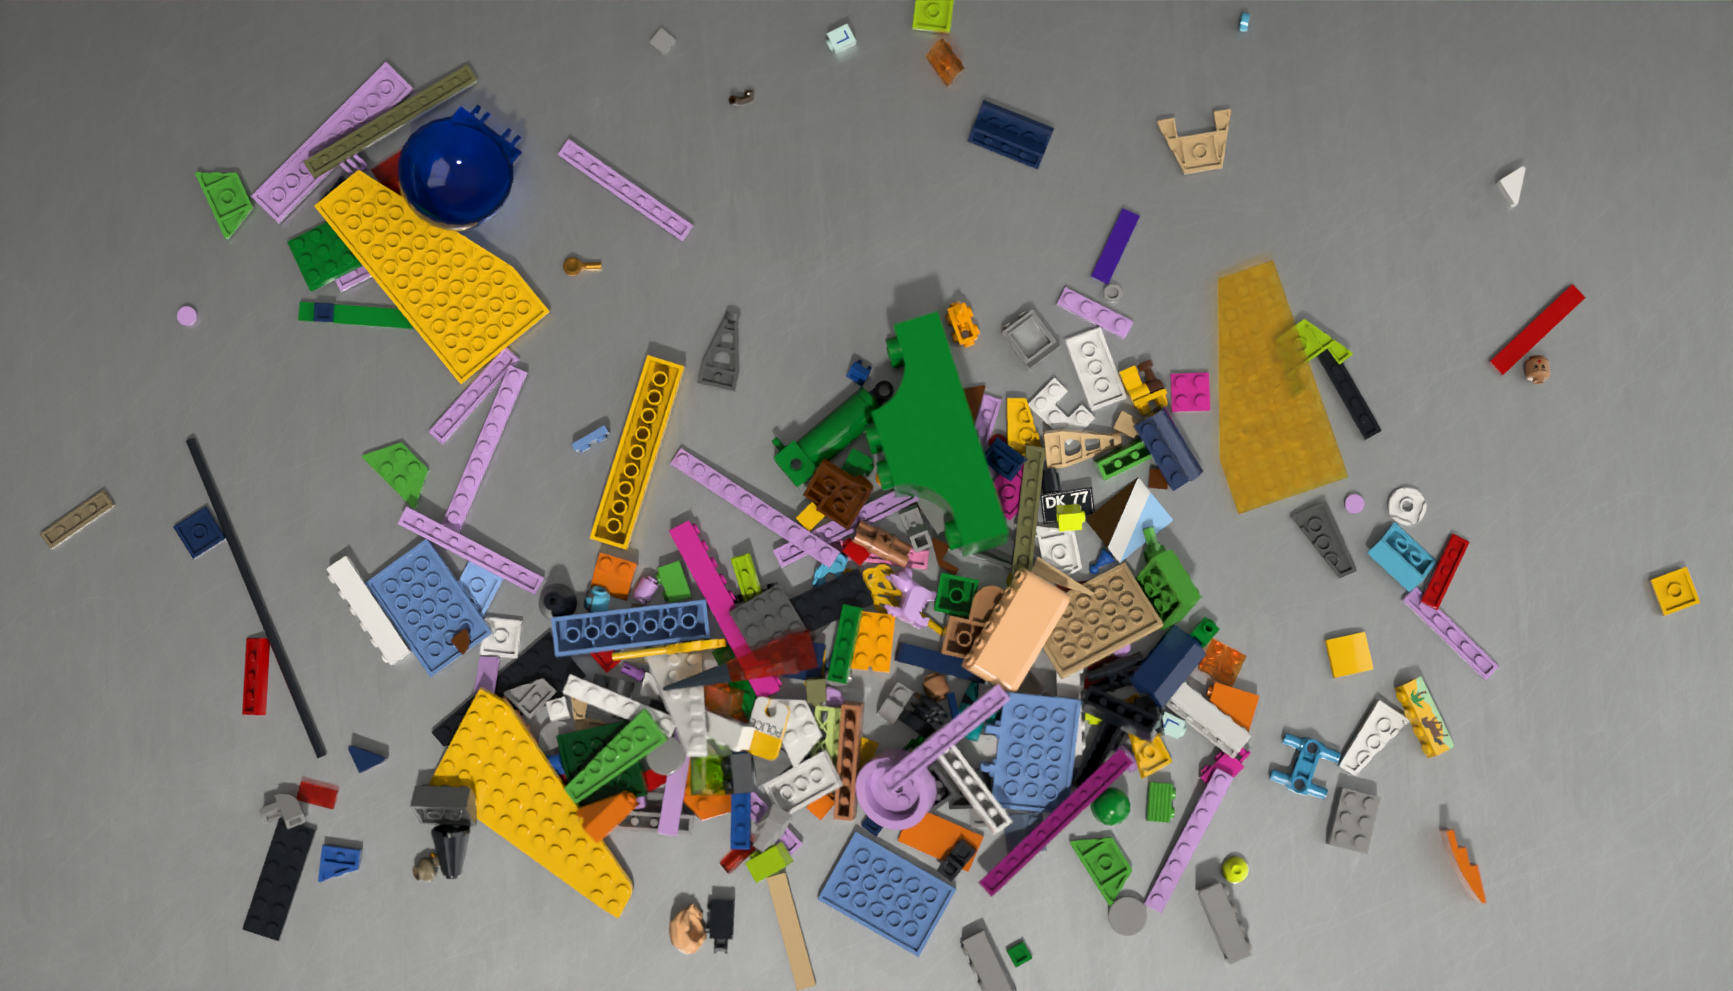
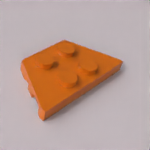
[683,756,731,821]

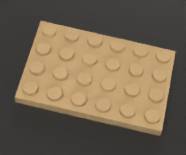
[1042,562,1163,680]

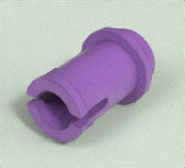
[621,662,647,682]

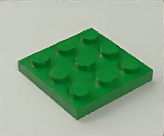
[287,222,362,292]

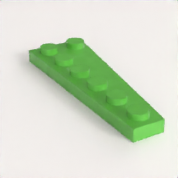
[564,708,669,804]

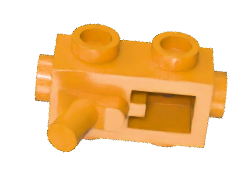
[944,301,980,348]

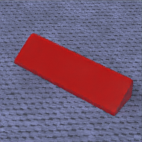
[242,638,270,716]

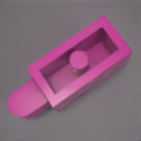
[1199,747,1251,785]

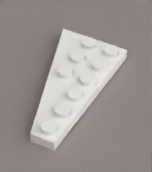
[644,653,707,756]

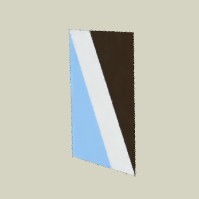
[1085,477,1173,563]

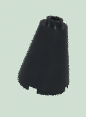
[538,584,577,621]
[431,825,470,879]

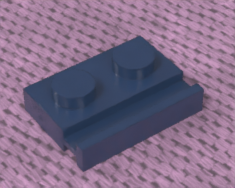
[984,437,1027,482]

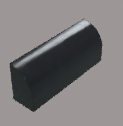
[1071,721,1126,788]

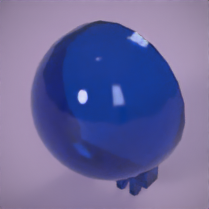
[397,105,522,231]

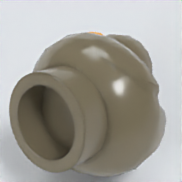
[412,852,440,882]

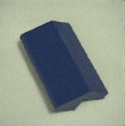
[967,100,1054,169]
[1129,625,1206,708]

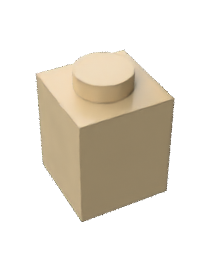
[1112,411,1141,440]

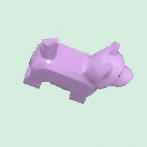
[884,566,937,629]

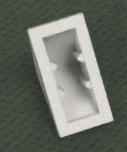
[1496,166,1526,207]

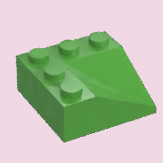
[1135,549,1202,630]

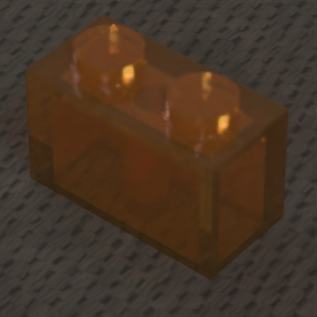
[703,683,744,717]

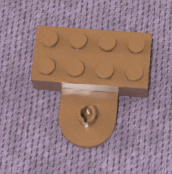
[938,585,1005,658]

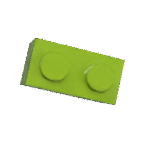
[745,842,794,883]

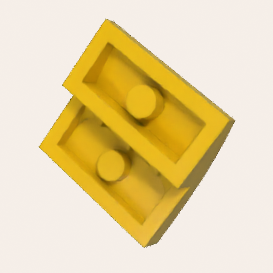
[1325,632,1373,678]

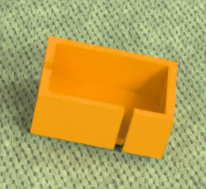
[851,611,895,673]

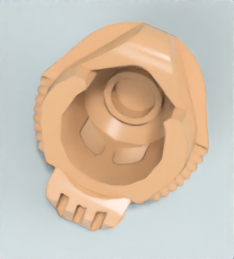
[669,903,707,955]

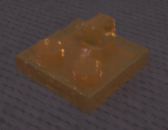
[926,38,965,87]

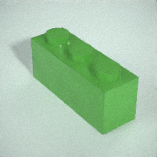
[1093,438,1152,480]

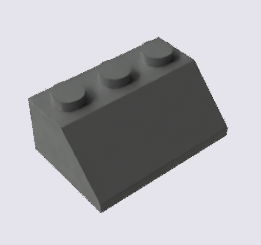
[410,784,477,826]

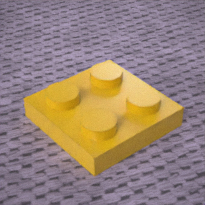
[1649,567,1701,616]

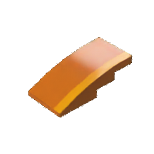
[1439,828,1486,904]

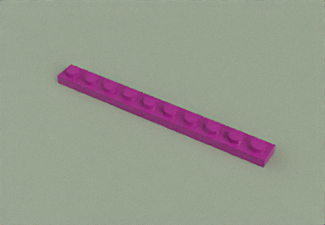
[978,748,1133,897]

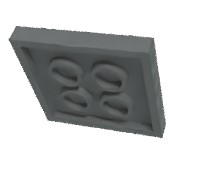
[729,584,809,663]

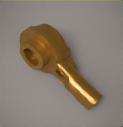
[563,257,601,276]

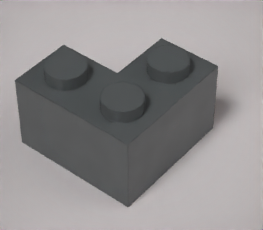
[926,760,961,814]

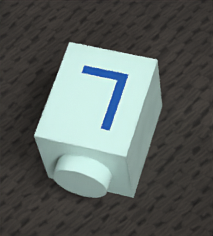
[825,24,856,54]
[1162,712,1187,739]

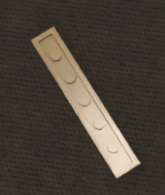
[767,872,816,991]

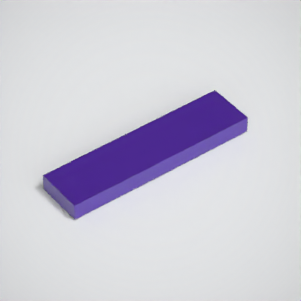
[1091,208,1140,285]

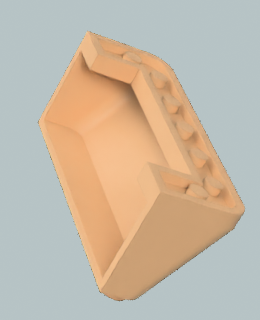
[961,566,1070,692]

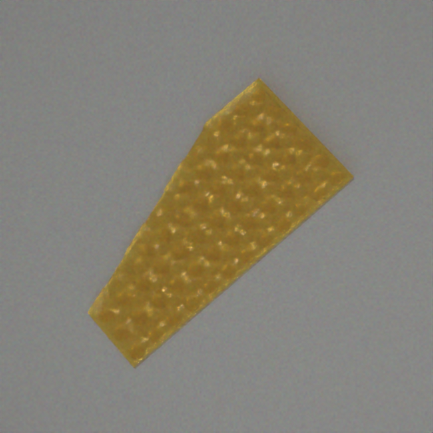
[1218,260,1348,515]

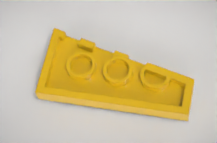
[1123,693,1173,779]

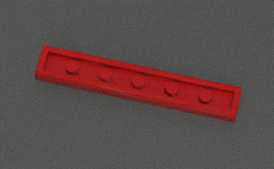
[1489,284,1586,376]

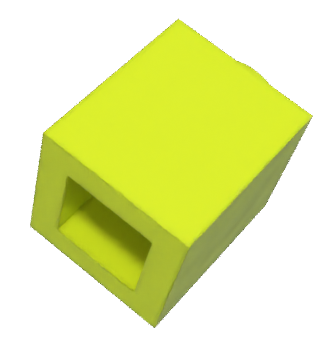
[1056,504,1085,532]

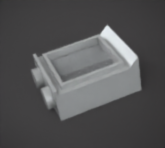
[1001,309,1060,371]

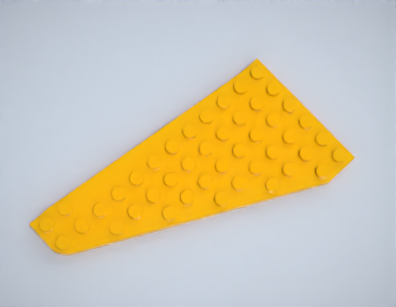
[428,687,633,918]

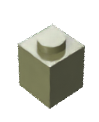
[805,676,827,706]

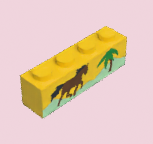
[1394,676,1455,758]

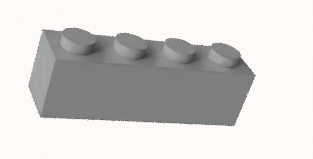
[960,930,1012,991]

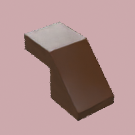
[931,537,959,576]

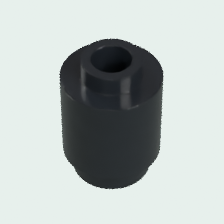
[1041,468,1062,494]

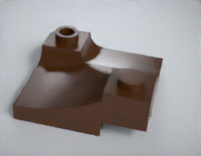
[803,458,874,530]

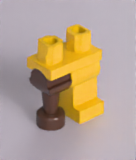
[1118,360,1168,417]

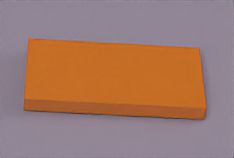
[898,812,984,872]

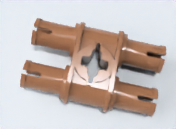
[852,520,912,567]

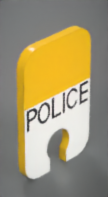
[745,697,790,760]

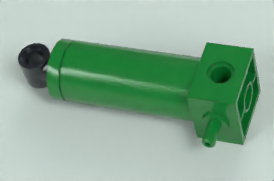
[772,380,894,490]

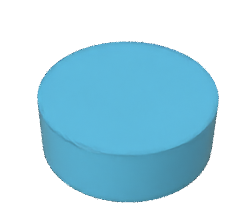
[1239,12,1249,32]

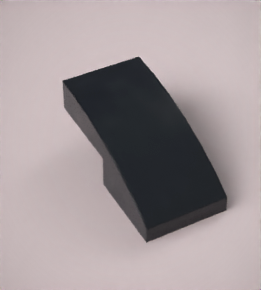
[937,838,977,882]

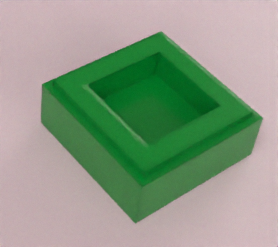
[1006,941,1033,968]

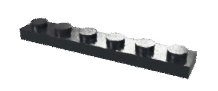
[1316,331,1382,441]

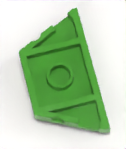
[195,172,254,240]
[362,442,429,509]
[1069,837,1133,906]

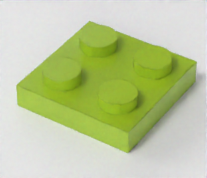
[912,0,954,34]

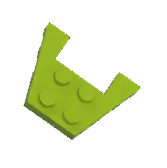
[1273,319,1353,398]

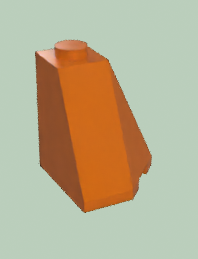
[576,790,639,844]

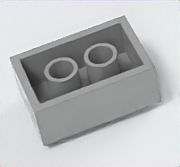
[1326,787,1381,854]

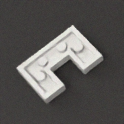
[1028,378,1095,445]

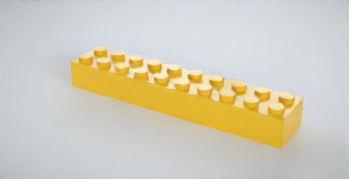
[590,355,685,551]

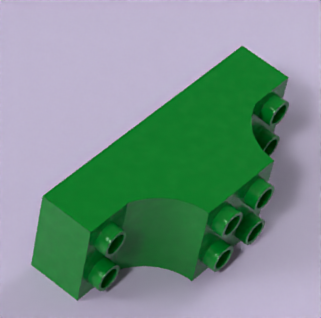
[864,311,1009,557]

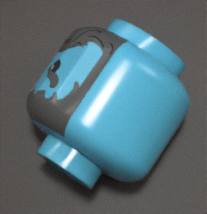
[584,586,611,613]

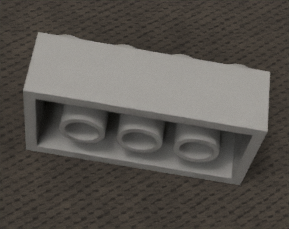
[1195,880,1253,964]

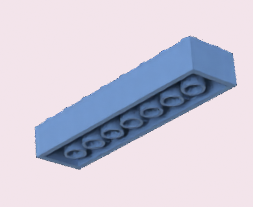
[551,600,710,658]

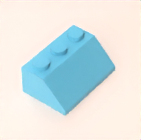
[1367,522,1437,592]

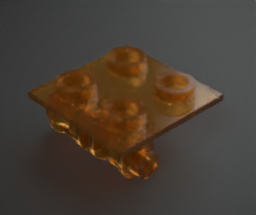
[1197,638,1247,687]

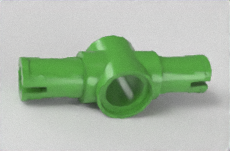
[1142,526,1166,564]

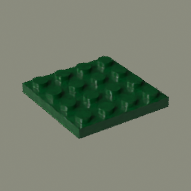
[556,720,648,807]

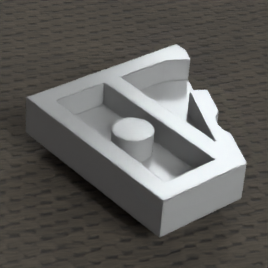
[503,678,557,719]

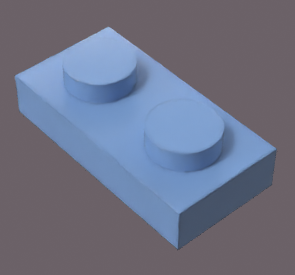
[571,425,610,453]

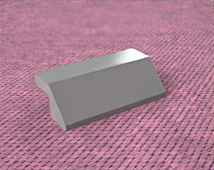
[615,792,695,835]

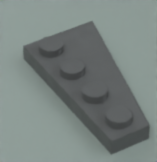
[1290,501,1357,579]

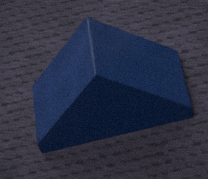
[348,745,388,774]

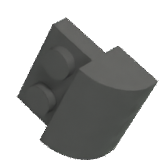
[586,674,635,720]

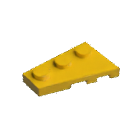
[1006,398,1042,456]

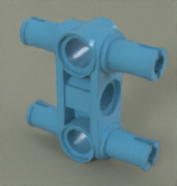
[1269,733,1341,800]

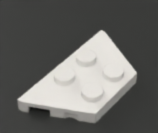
[767,699,822,768]

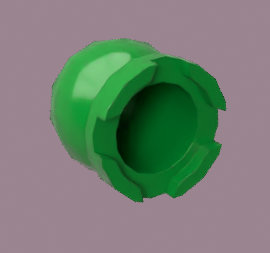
[1090,787,1131,826]

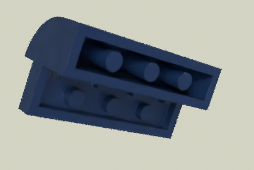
[1133,404,1203,491]

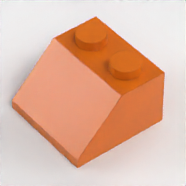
[590,552,638,601]

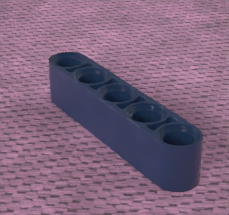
[894,642,986,684]

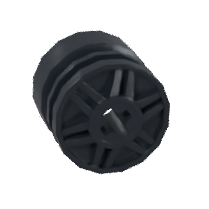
[898,692,949,739]

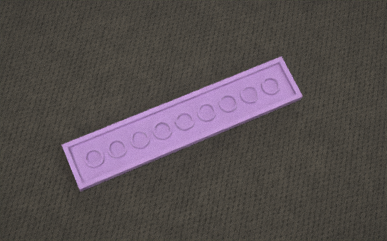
[251,62,414,224]

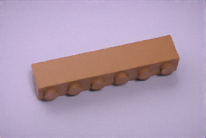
[833,701,864,821]

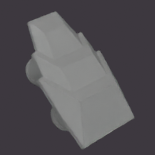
[753,803,793,852]

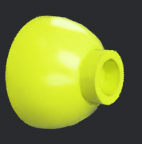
[1222,856,1249,883]

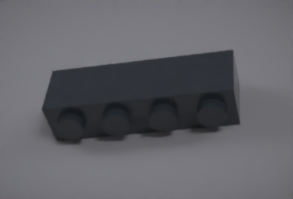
[1081,685,1160,743]

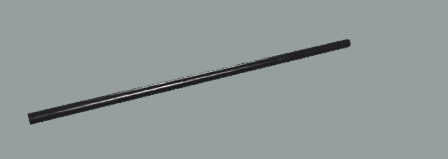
[186,438,326,759]

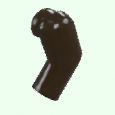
[728,90,755,106]

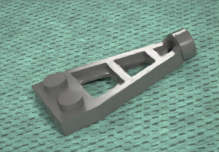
[697,311,741,392]

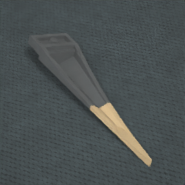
[947,537,1095,596]

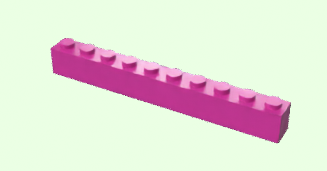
[669,520,782,698]

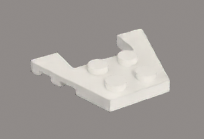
[1014,524,1082,585]

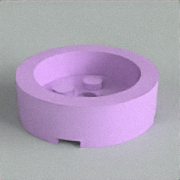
[856,749,937,830]

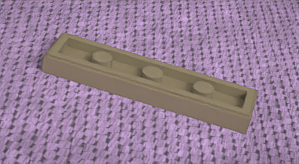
[40,490,115,550]

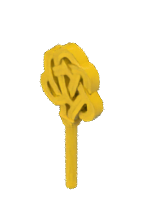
[862,564,944,636]
[612,639,727,660]

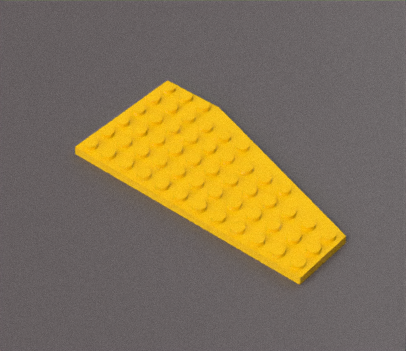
[314,170,550,384]

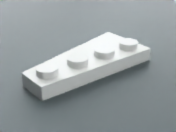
[1337,700,1410,776]

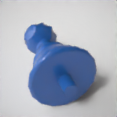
[1089,548,1116,574]

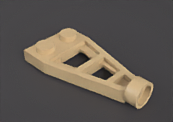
[1043,429,1122,469]

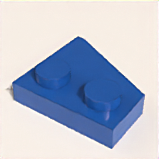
[318,844,362,882]

